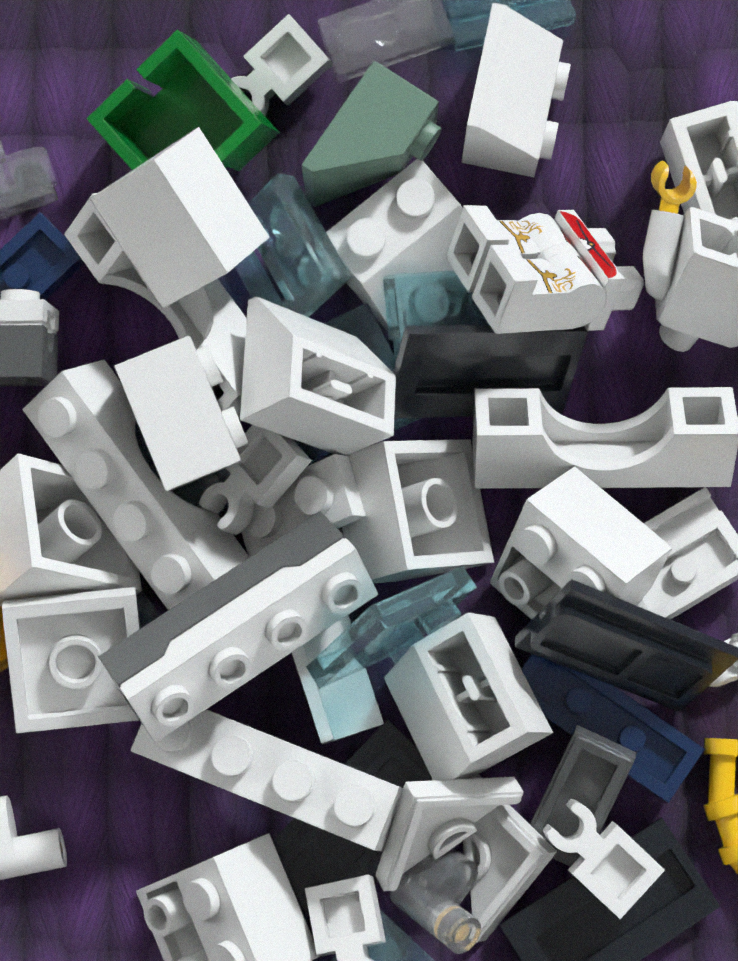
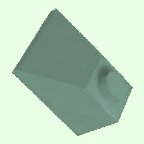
[302,60,442,207]

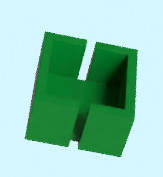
[86,29,279,171]

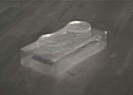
[317,0,454,83]

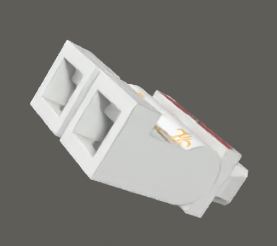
[445,205,644,334]

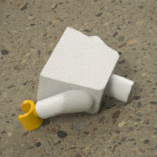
[643,161,738,352]

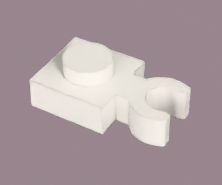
[231,14,333,116]
[199,425,312,535]
[543,799,665,919]
[305,875,386,961]

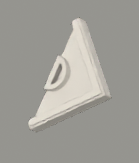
[463,774,557,943]
[375,777,524,891]

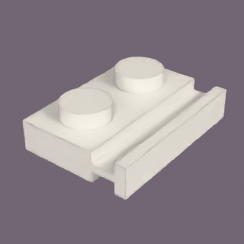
[637,487,738,620]

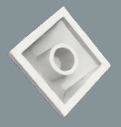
[89,127,269,308]

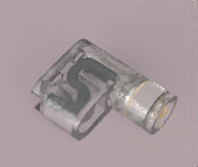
[0,139,58,220]
[390,847,481,954]

